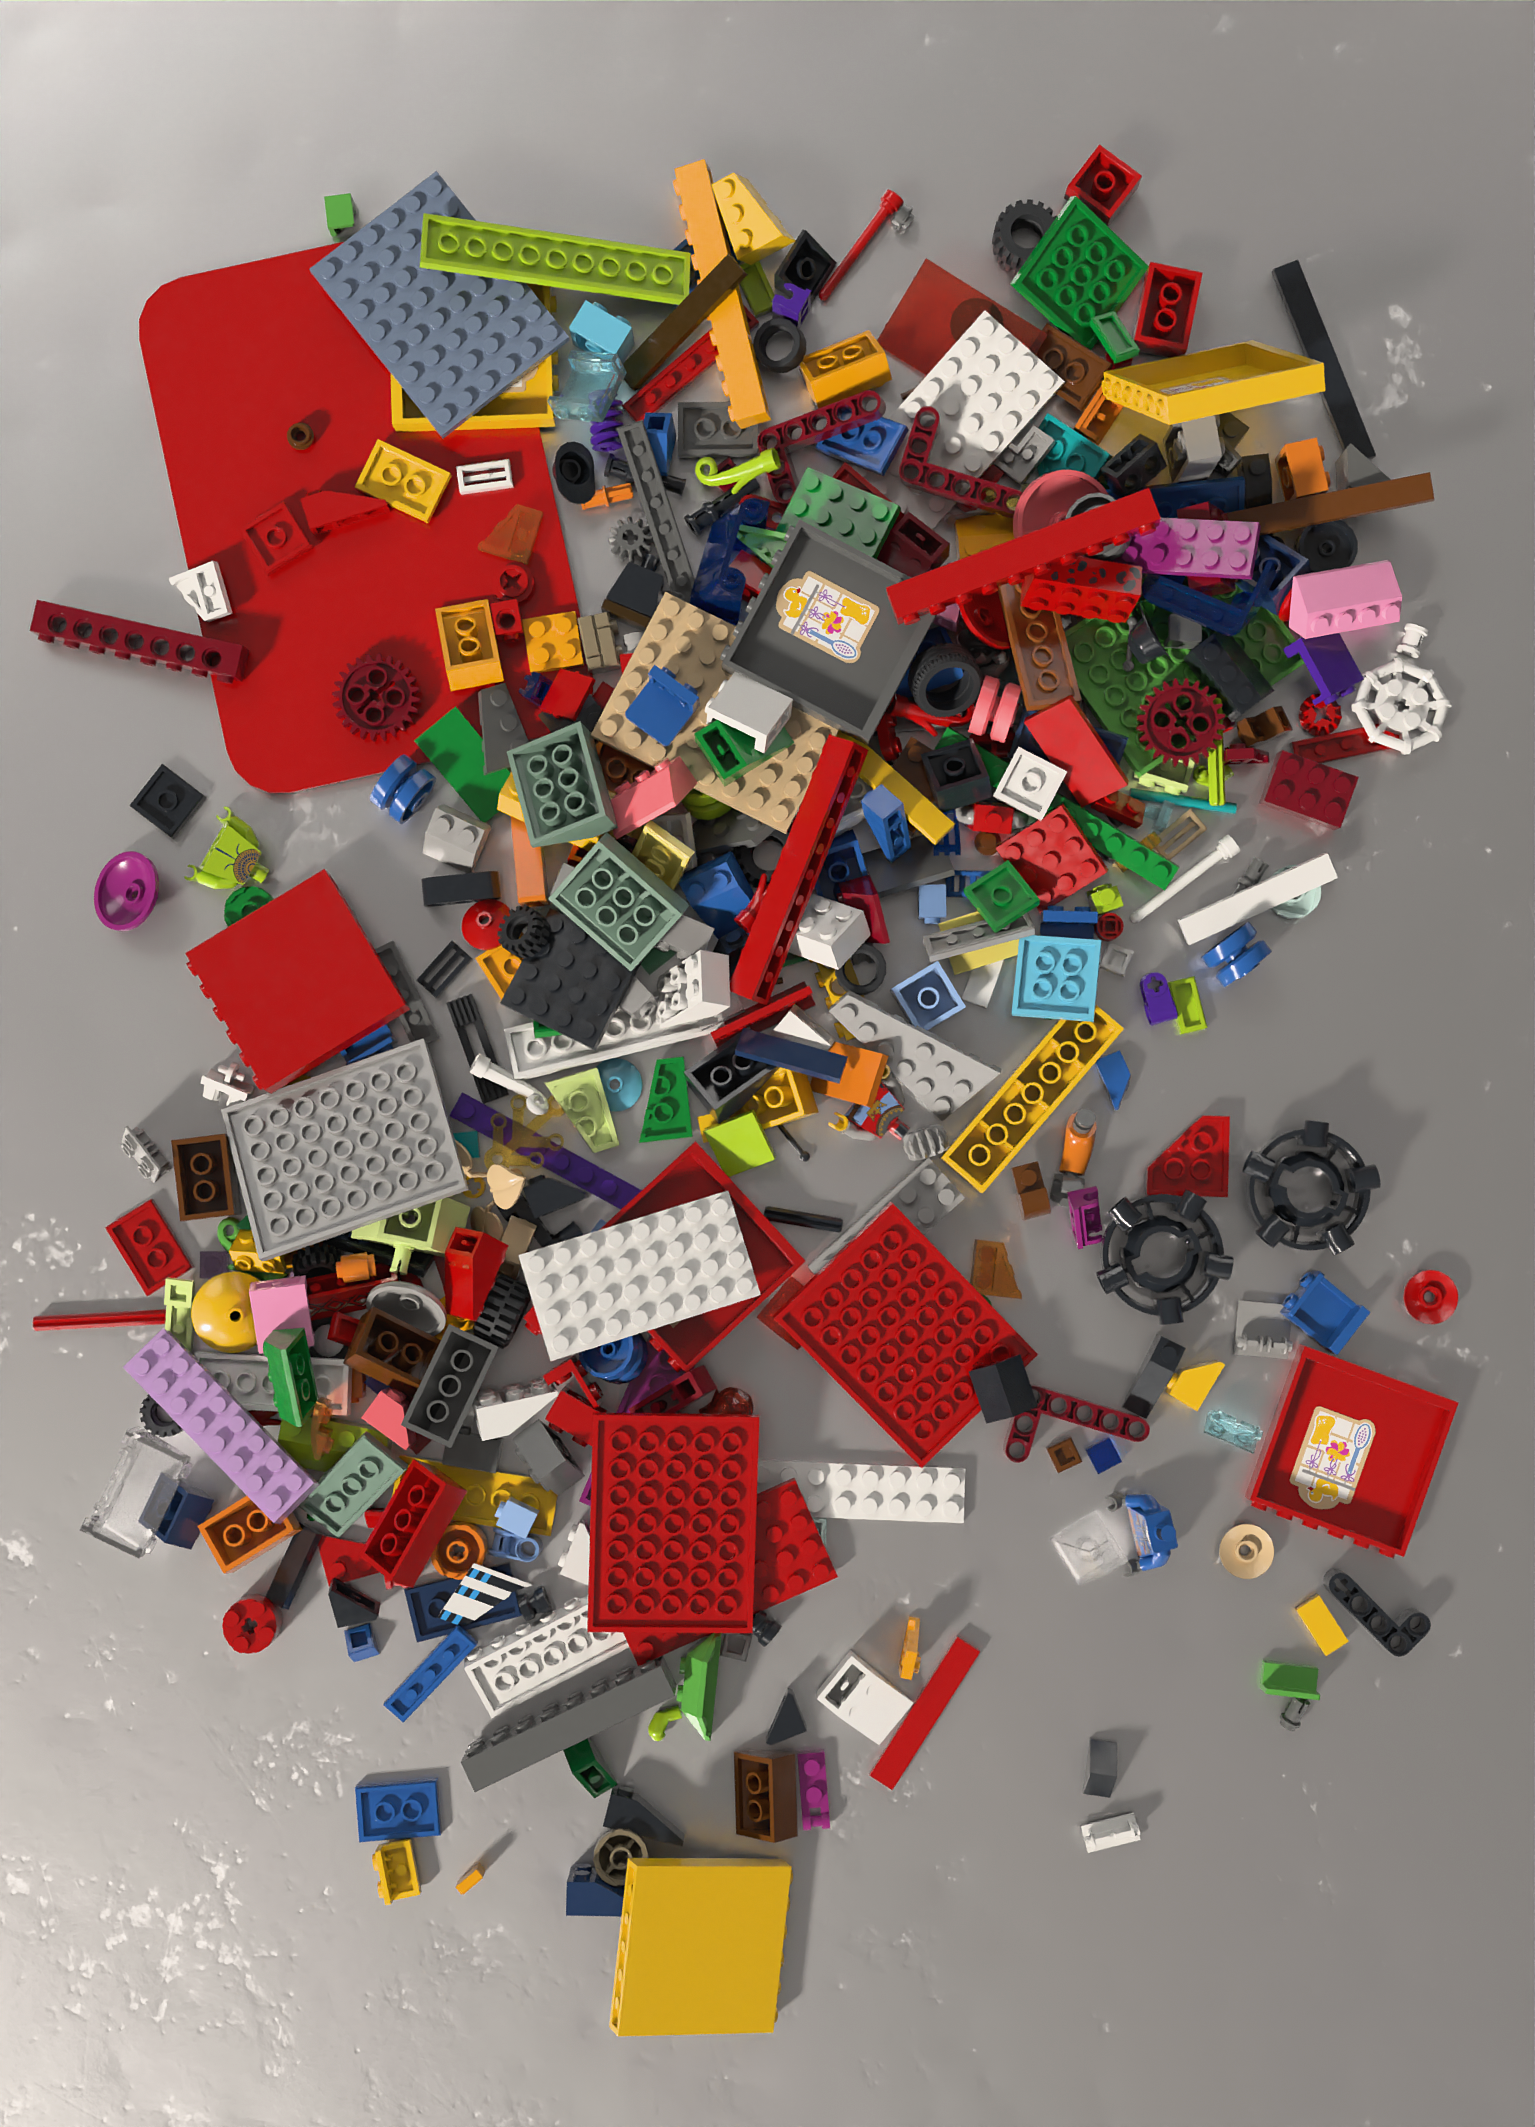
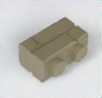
[577,612,623,675]

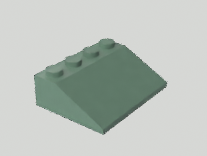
[507,721,618,848]
[548,832,689,971]

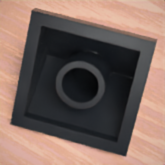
[774,230,837,304]
[968,1354,1038,1424]

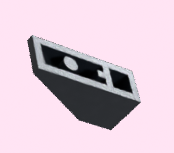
[1236,453,1273,536]
[1121,1334,1186,1419]
[603,1786,685,1847]

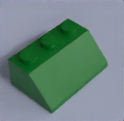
[263,1328,320,1427]

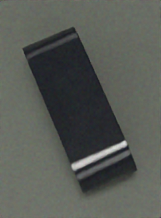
[421,871,501,907]

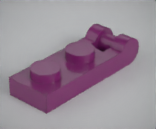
[797,1750,830,1830]

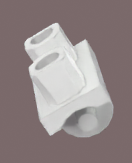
[200,1062,256,1107]

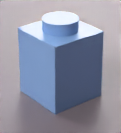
[495,1497,540,1539]

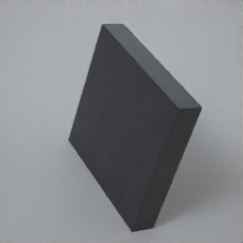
[129,764,206,839]

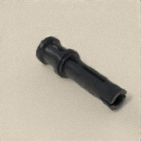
[604,453,686,496]
[684,478,760,537]

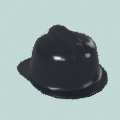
[552,441,595,504]
[1128,602,1171,664]

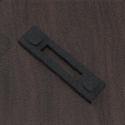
[446,994,509,1104]

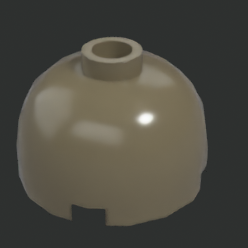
[593,1828,648,1886]

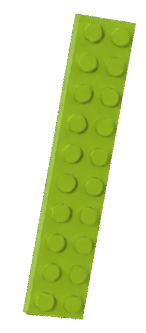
[419,213,691,305]

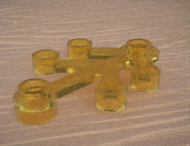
[484,1095,565,1170]

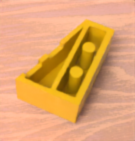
[711,172,796,265]

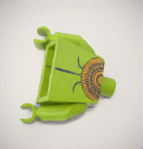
[184,806,269,889]

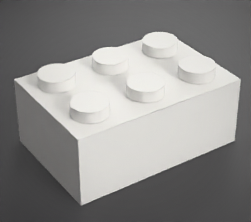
[789,894,871,970]

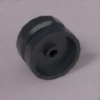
[1292,520,1358,573]

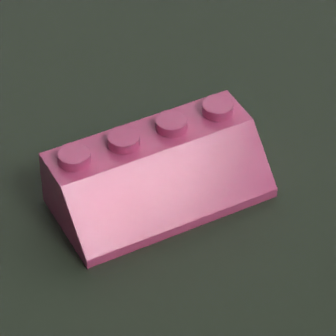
[1289,560,1402,639]

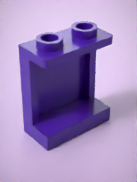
[1283,633,1364,705]

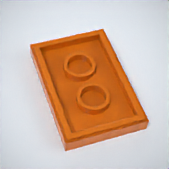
[810,1042,889,1108]

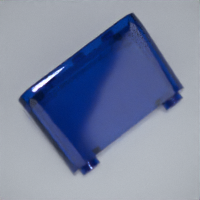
[690,498,770,626]

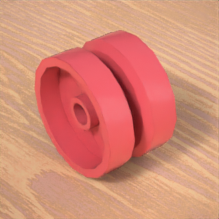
[968,675,1021,743]

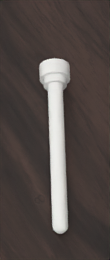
[1130,835,1240,923]

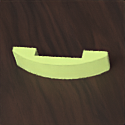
[164,1277,195,1353]

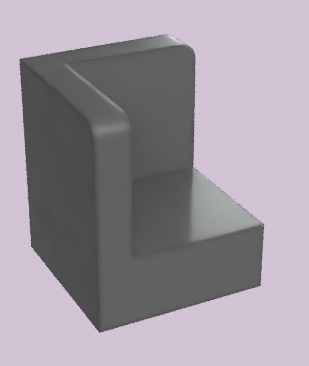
[1163,614,1202,649]

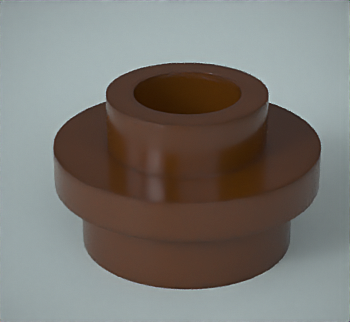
[287,423,314,450]

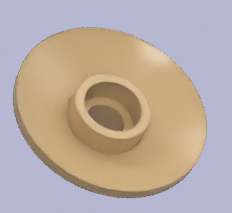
[1219,1524,1274,1579]

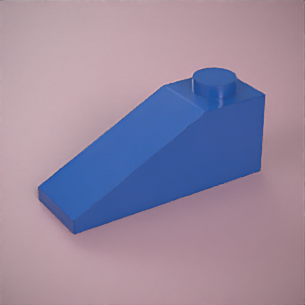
[861,784,911,863]

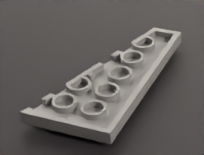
[829,990,1001,1121]

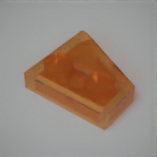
[970,1239,1022,1299]

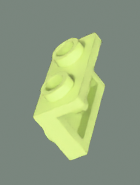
[1133,759,1195,796]

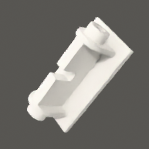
[1081,1812,1141,1853]

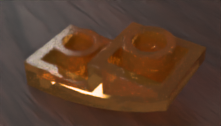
[311,1397,335,1460]

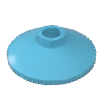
[596,1058,642,1112]

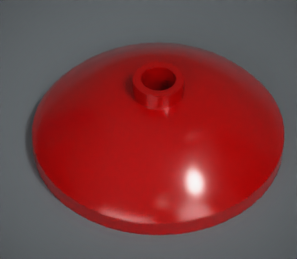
[959,591,1011,649]

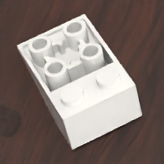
[657,950,731,1028]
[472,1378,558,1441]
[816,1650,914,1745]

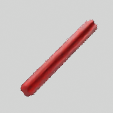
[33,1309,166,1331]

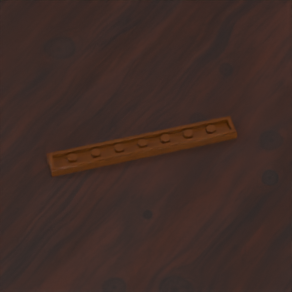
[1226,472,1434,536]

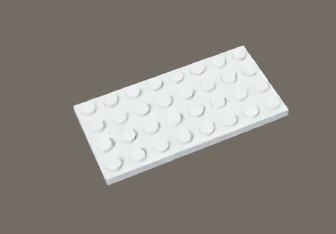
[848,311,1064,530]
[518,1191,761,1361]

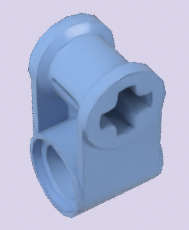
[488,1527,543,1562]

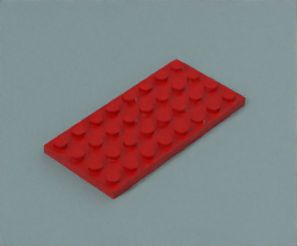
[623,1478,838,1666]

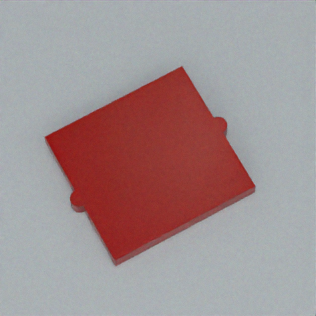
[539,668,596,722]

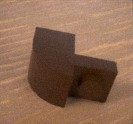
[1236,706,1293,748]
[1011,1161,1051,1220]

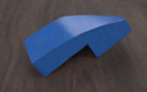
[1095,1050,1131,1110]

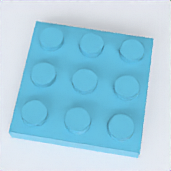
[1012,935,1102,1022]

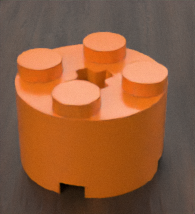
[430,1521,488,1580]

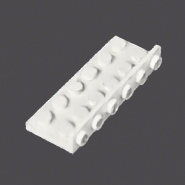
[464,1595,629,1718]

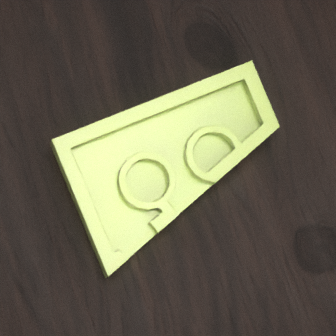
[545,1067,619,1153]

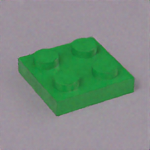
[964,860,1040,933]

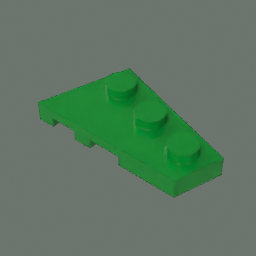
[639,1056,693,1143]

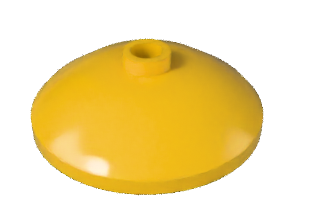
[191,1271,260,1353]

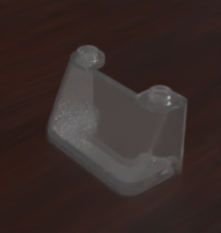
[80,1426,193,1558]

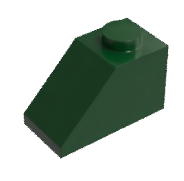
[563,1738,618,1798]

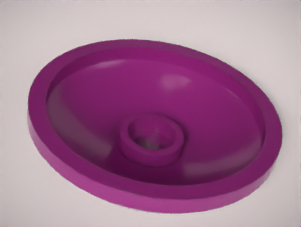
[94,851,159,931]

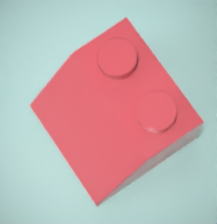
[361,1387,417,1450]

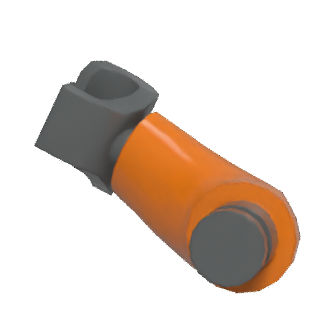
[1050,1109,1097,1207]

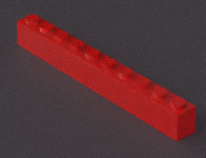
[886,488,1161,625]
[730,734,869,1006]

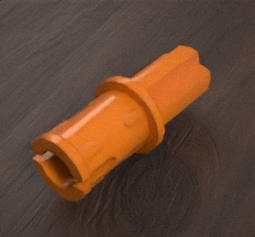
[581,483,634,510]

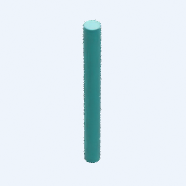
[1129,788,1237,814]

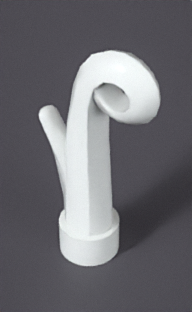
[469,1053,549,1115]

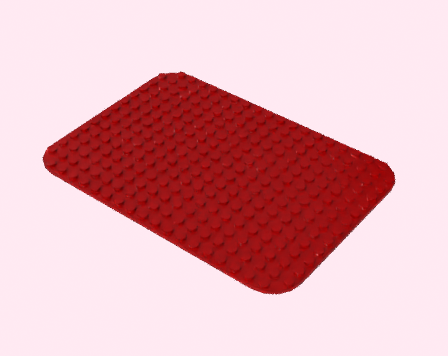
[139,242,593,793]

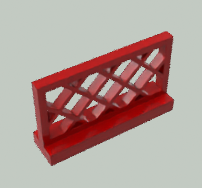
[711,981,816,1048]

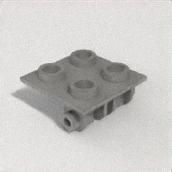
[121,1126,170,1183]
[1234,1300,1293,1359]

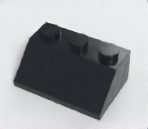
[1183,627,1275,723]

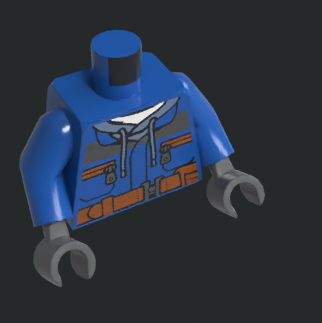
[1105,1491,1178,1577]

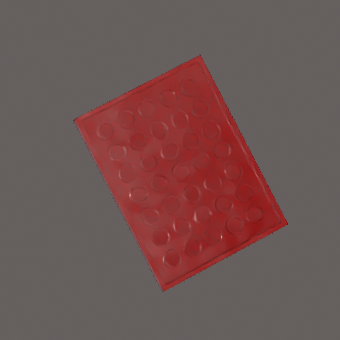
[773,1202,1038,1468]
[587,1412,760,1633]

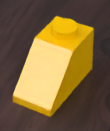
[1165,1360,1225,1411]

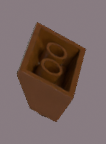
[734,1750,798,1843]

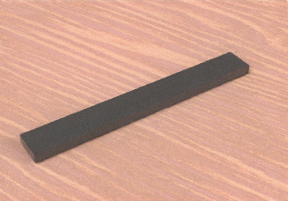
[617,420,705,611]

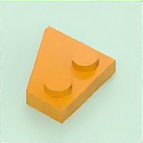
[898,1616,921,1680]

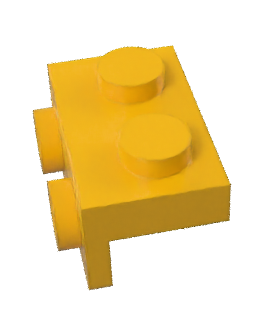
[229,1229,287,1274]
[372,1838,422,1905]

